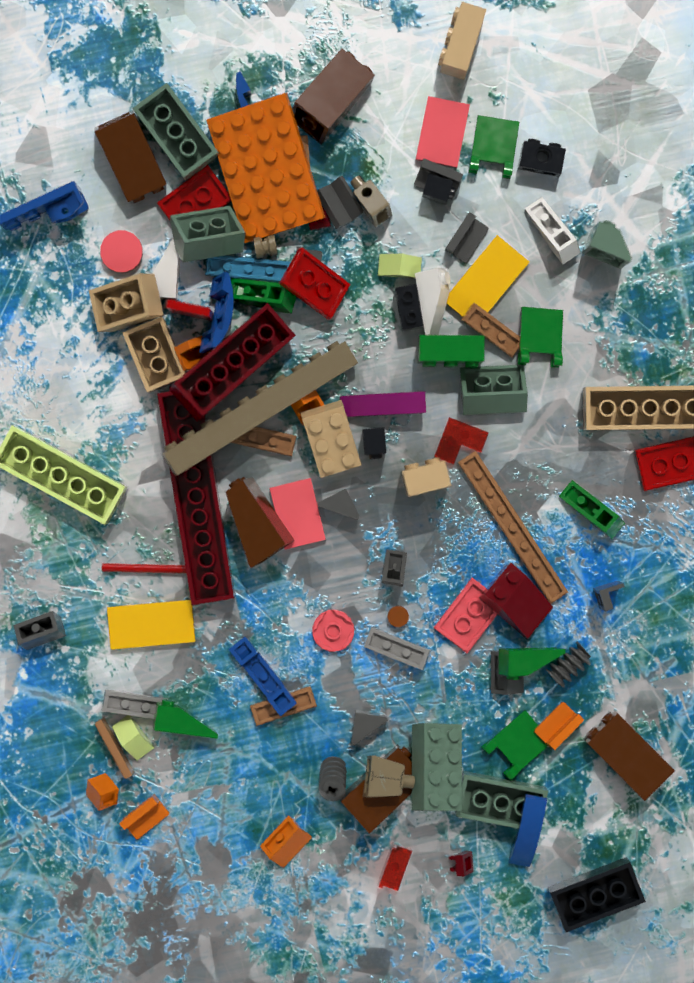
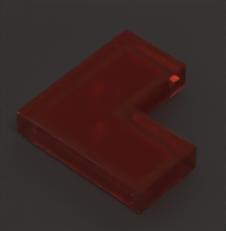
[434,417,489,464]

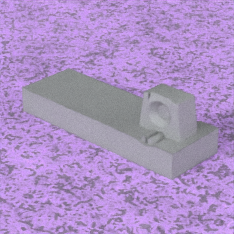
[364,627,431,670]
[101,689,169,719]

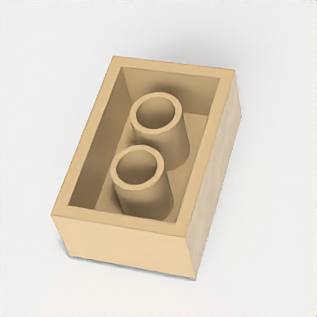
[438,2,487,80]
[89,273,164,332]
[122,317,186,393]
[300,400,361,478]
[401,457,451,496]

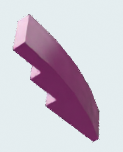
[340,391,426,417]

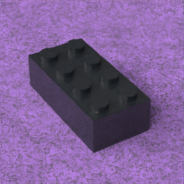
[548,857,646,932]

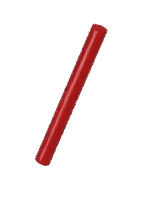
[102,563,186,573]

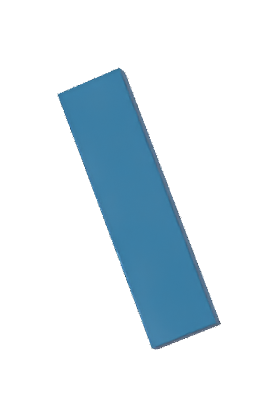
[205,255,291,283]

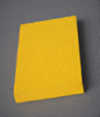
[446,235,529,317]
[107,599,196,649]

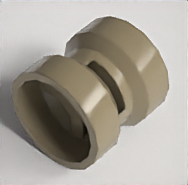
[253,234,278,259]

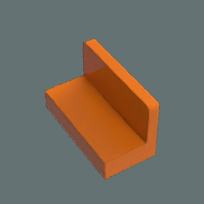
[174,336,211,371]
[534,702,584,750]
[119,794,169,839]
[260,815,312,867]

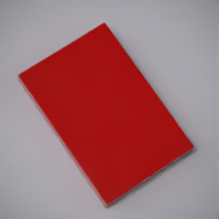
[157,165,232,220]
[279,248,351,320]
[166,299,214,321]
[634,436,694,491]

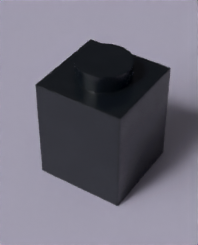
[422,174,456,204]

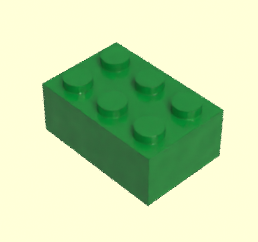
[418,335,485,368]

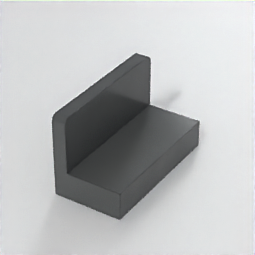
[414,159,463,200]
[317,176,363,229]
[445,212,489,263]
[593,581,625,611]
[491,650,524,695]

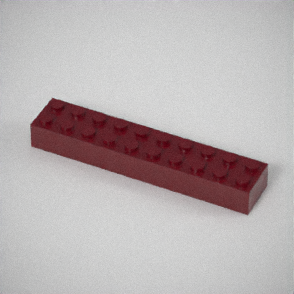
[157,391,236,605]

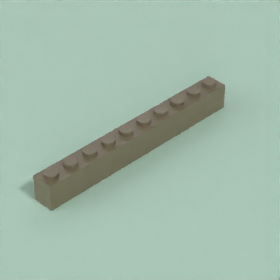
[162,341,358,476]

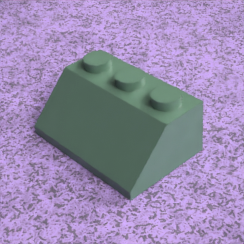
[170,206,245,263]
[582,220,632,269]
[460,365,528,415]

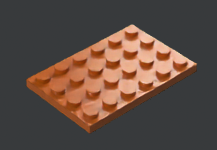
[206,93,325,243]

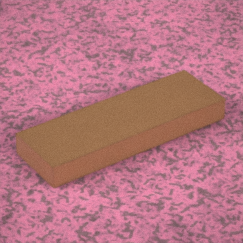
[461,303,520,357]
[230,427,297,456]
[250,685,317,726]
[95,717,134,779]

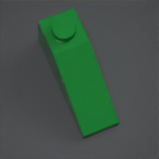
[231,278,296,314]
[559,480,625,539]
[499,647,566,680]
[153,699,218,739]

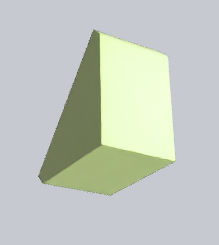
[378,253,422,279]
[112,715,154,760]

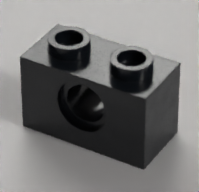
[517,139,566,177]
[395,284,424,331]
[362,427,387,459]

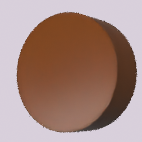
[388,606,409,627]

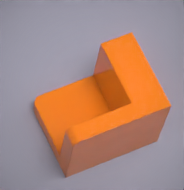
[291,390,324,426]
[86,773,119,811]

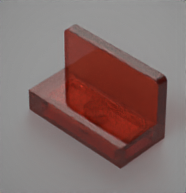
[378,843,412,891]

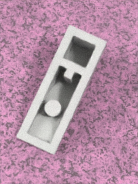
[525,197,581,264]
[152,239,180,300]
[415,268,451,335]

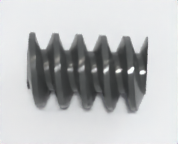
[545,641,591,688]
[319,756,347,801]

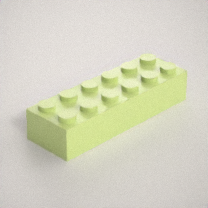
[0,425,128,525]

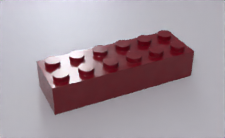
[169,303,296,422]

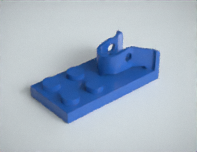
[0,181,89,231]

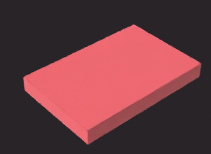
[415,96,470,168]
[270,478,326,550]
[433,577,497,654]

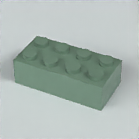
[133,83,219,181]
[412,723,462,811]
[455,771,548,829]

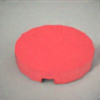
[100,230,143,273]
[312,609,354,652]

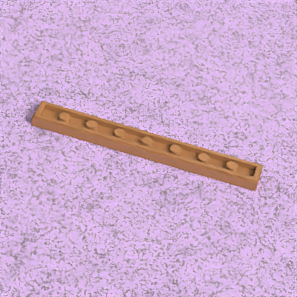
[458,451,568,604]

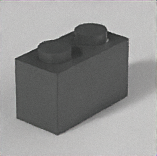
[13,611,66,650]

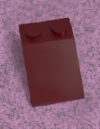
[479,562,553,639]

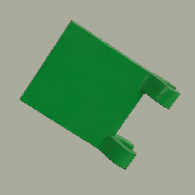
[468,115,520,179]
[517,307,563,368]
[481,710,548,780]

